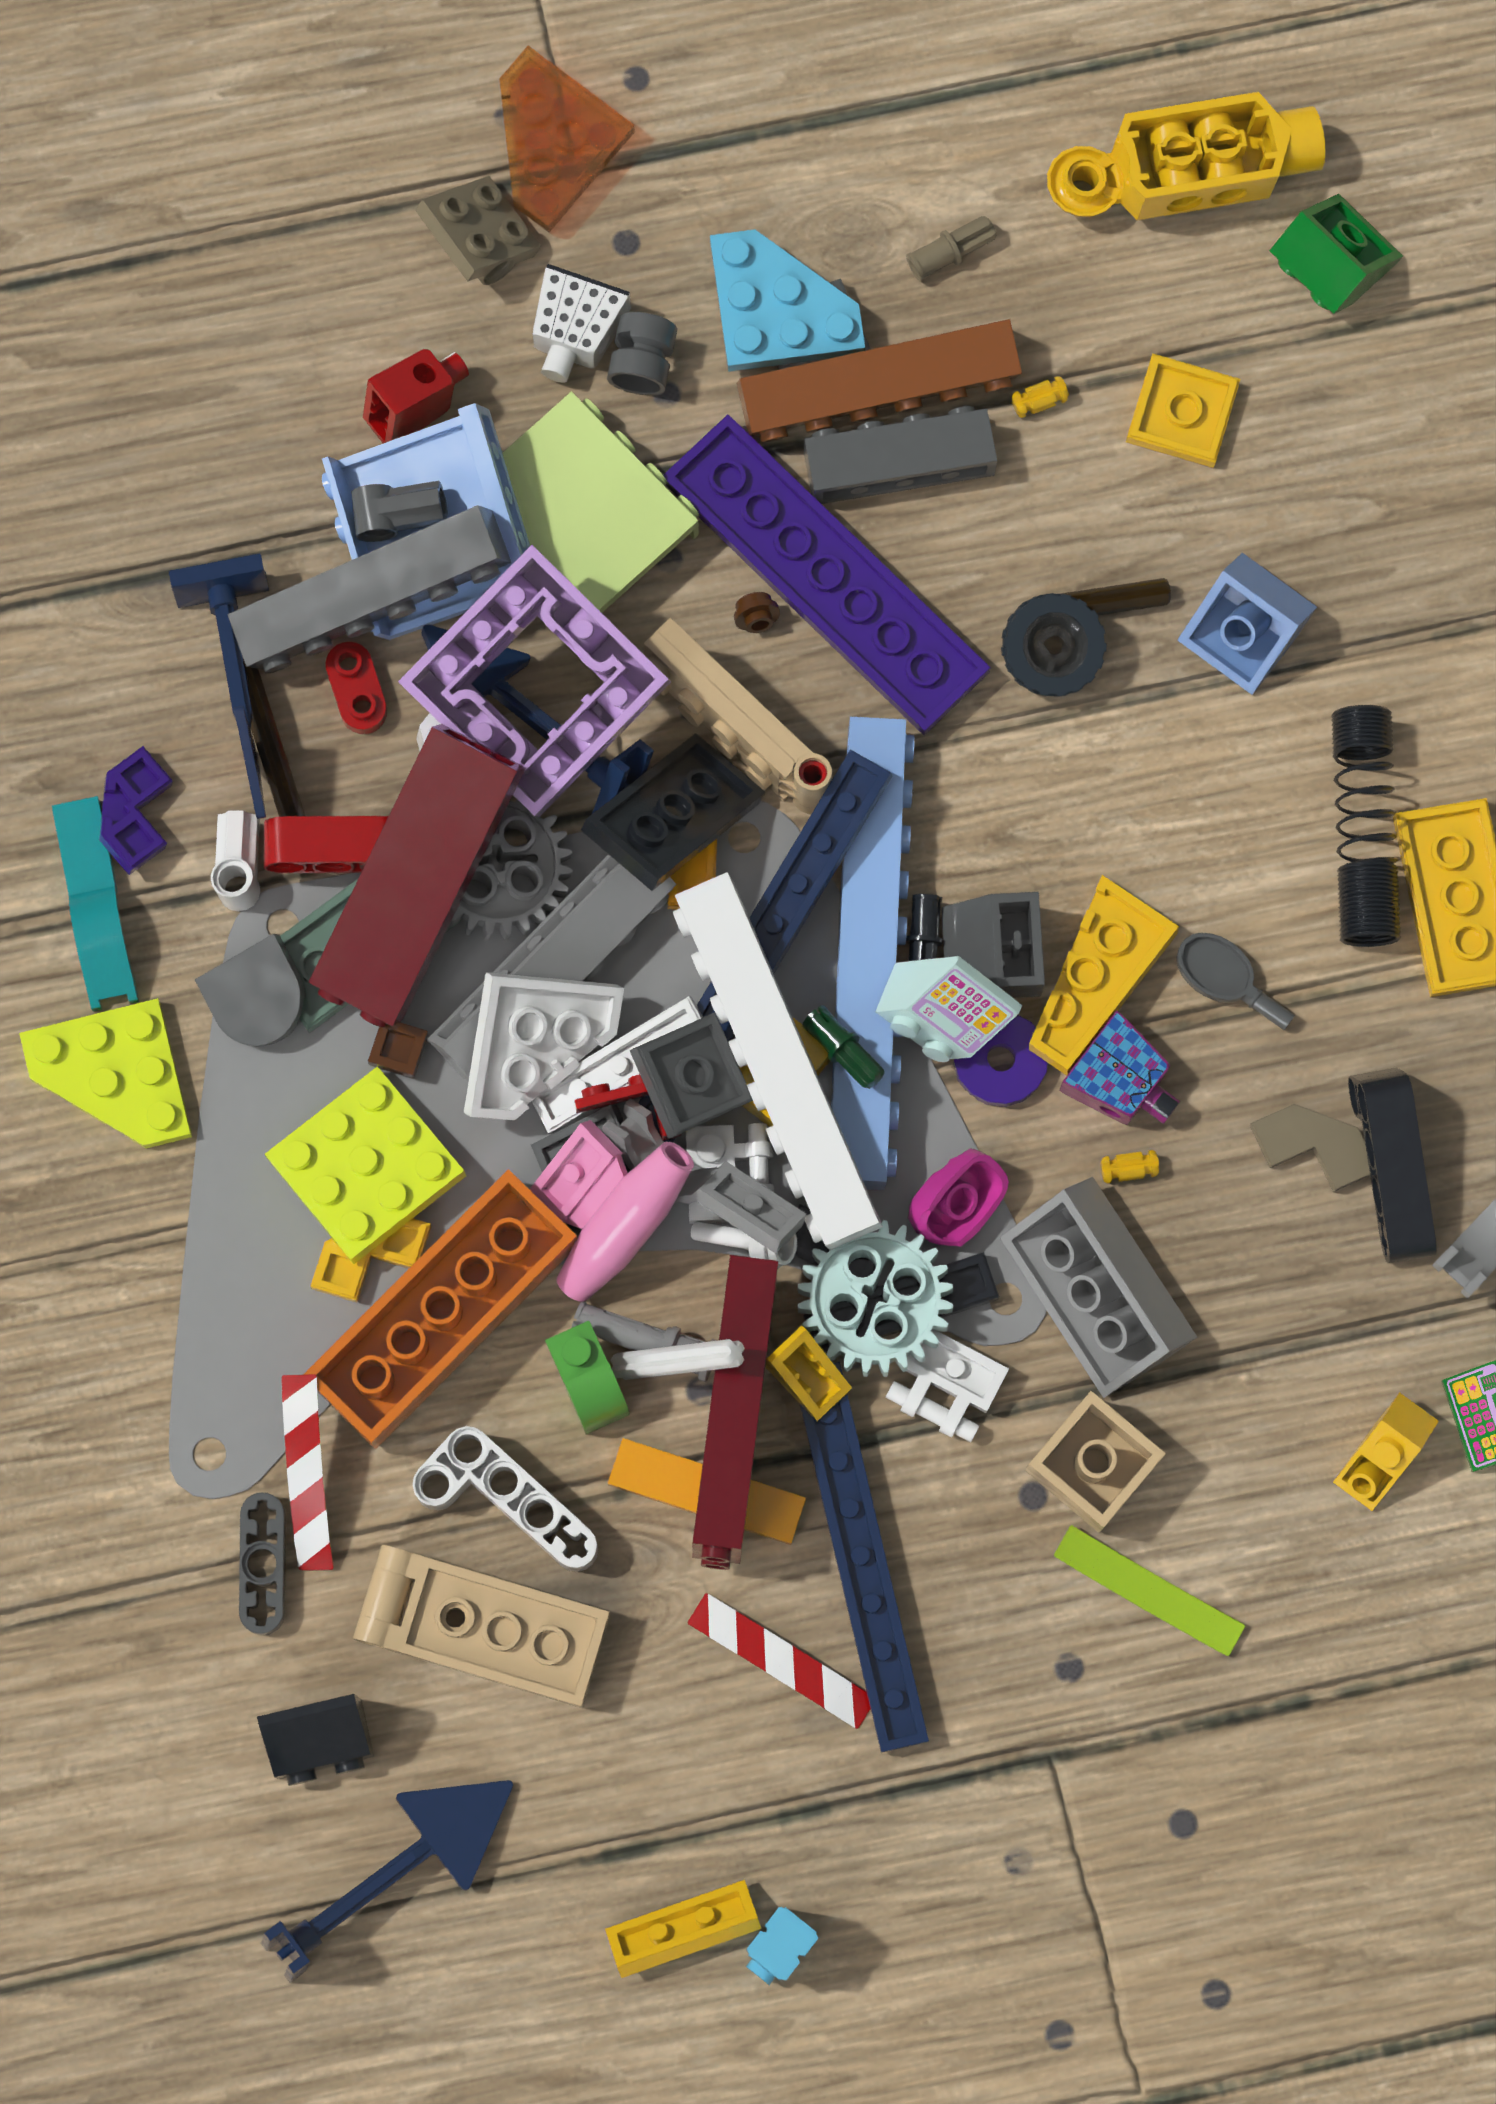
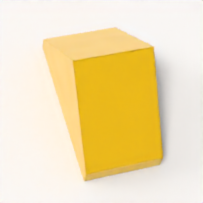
[766,1326,852,1421]

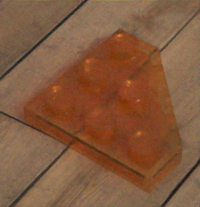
[499,46,635,233]

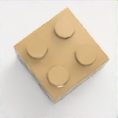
[1025,1391,1166,1533]

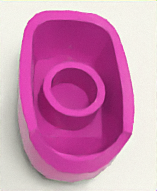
[908,1148,1009,1246]

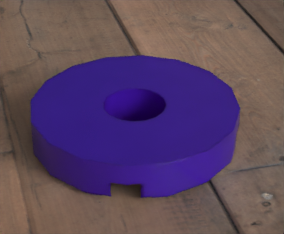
[953,1015,1048,1107]

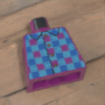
[1060,1011,1181,1125]

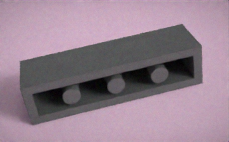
[804,406,997,504]

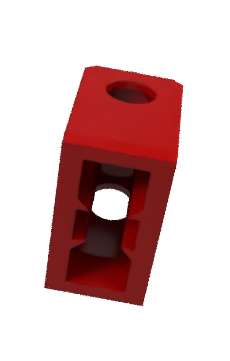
[363,349,469,444]

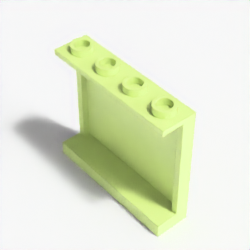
[502,391,699,613]

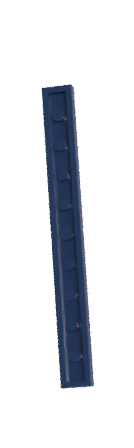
[638,749,892,1143]

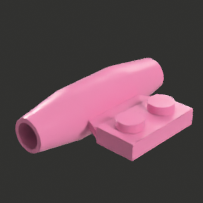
[530,1120,694,1302]

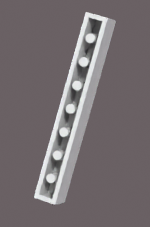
[673,872,883,1250]

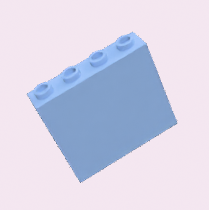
[322,403,530,640]

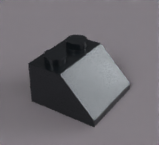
[257,1694,374,1786]

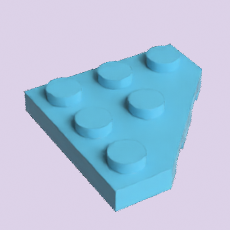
[710,229,865,372]

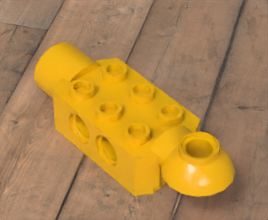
[1047,92,1325,220]

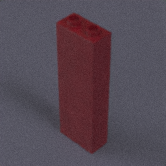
[308,724,526,1028]
[692,1255,778,1570]

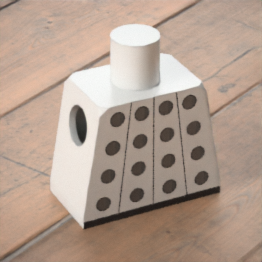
[533,264,631,383]

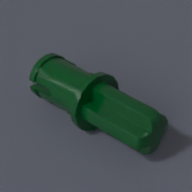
[802,1005,885,1089]

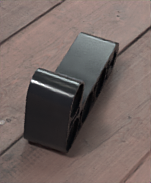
[1348,1067,1437,1263]

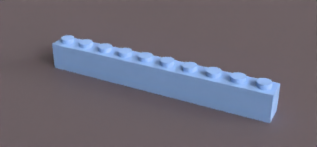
[831,717,915,1190]

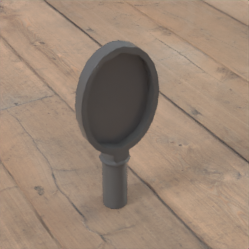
[1176,933,1295,1030]

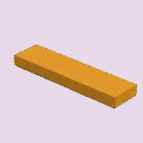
[607,1438,806,1545]

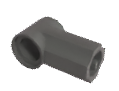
[351,480,448,542]

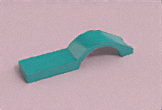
[52,796,139,1012]

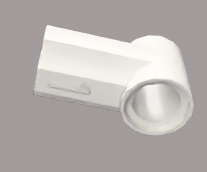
[211,811,260,912]

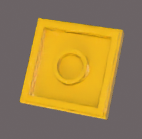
[1126,353,1241,468]

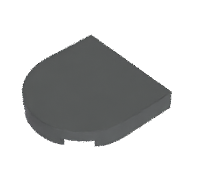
[195,934,306,1046]

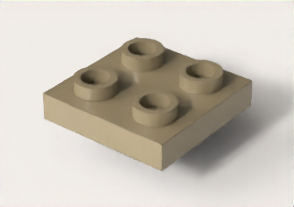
[415,176,541,285]

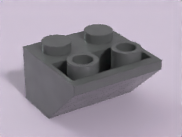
[941,892,1045,998]

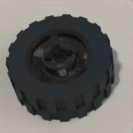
[1001,593,1107,697]

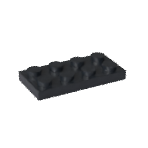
[581,733,766,891]

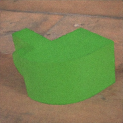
[545,1321,630,1435]

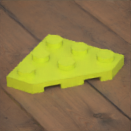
[19,998,192,1149]

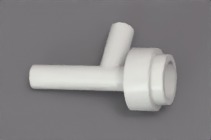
[691,1222,797,1268]

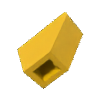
[1333,1392,1439,1511]

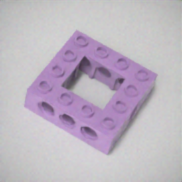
[398,545,671,817]

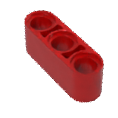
[264,816,388,873]

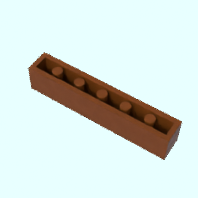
[736,319,1022,443]

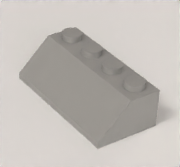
[999,1177,1197,1398]

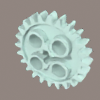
[798,1220,953,1377]

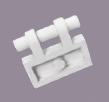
[686,1123,774,1224]
[885,1330,1009,1442]

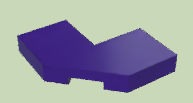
[99,746,173,875]

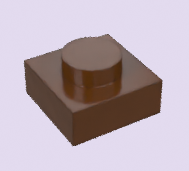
[368,1022,429,1079]

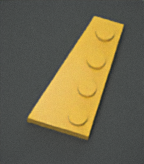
[1029,875,1179,1076]

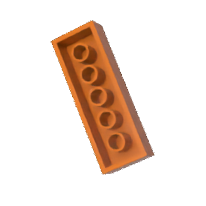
[303,1169,578,1450]

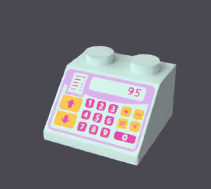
[875,956,1022,1062]

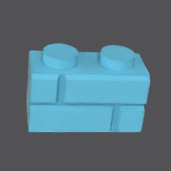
[746,1907,818,1985]

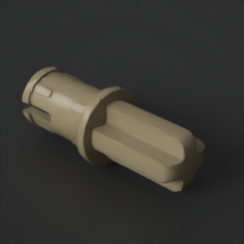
[906,216,997,281]

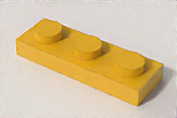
[605,1880,761,1978]

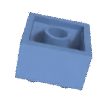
[1178,553,1317,695]

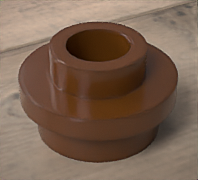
[734,592,780,633]

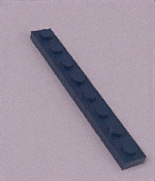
[799,1362,929,1753]

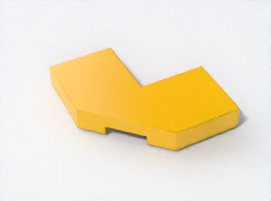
[310,1218,432,1303]

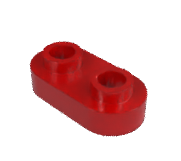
[325,642,387,734]

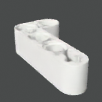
[413,1426,598,1572]

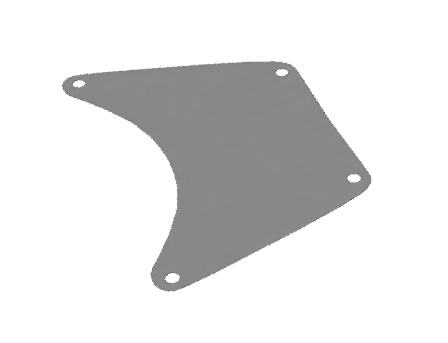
[169,801,1046,1499]

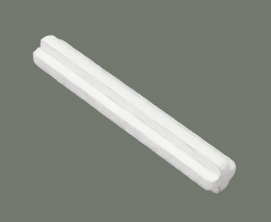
[611,1339,745,1380]

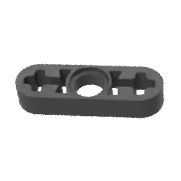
[239,1492,286,1635]

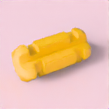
[1012,376,1069,418]
[1100,1150,1160,1183]

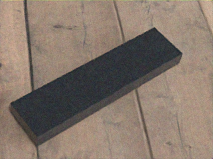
[803,1252,999,1355]

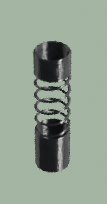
[1331,705,1401,947]

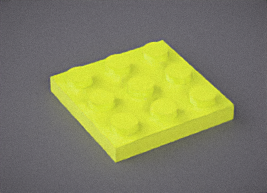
[265,1066,466,1265]

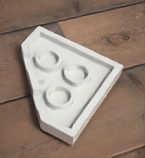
[464,972,624,1120]

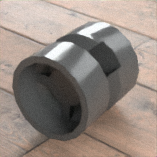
[607,312,678,395]

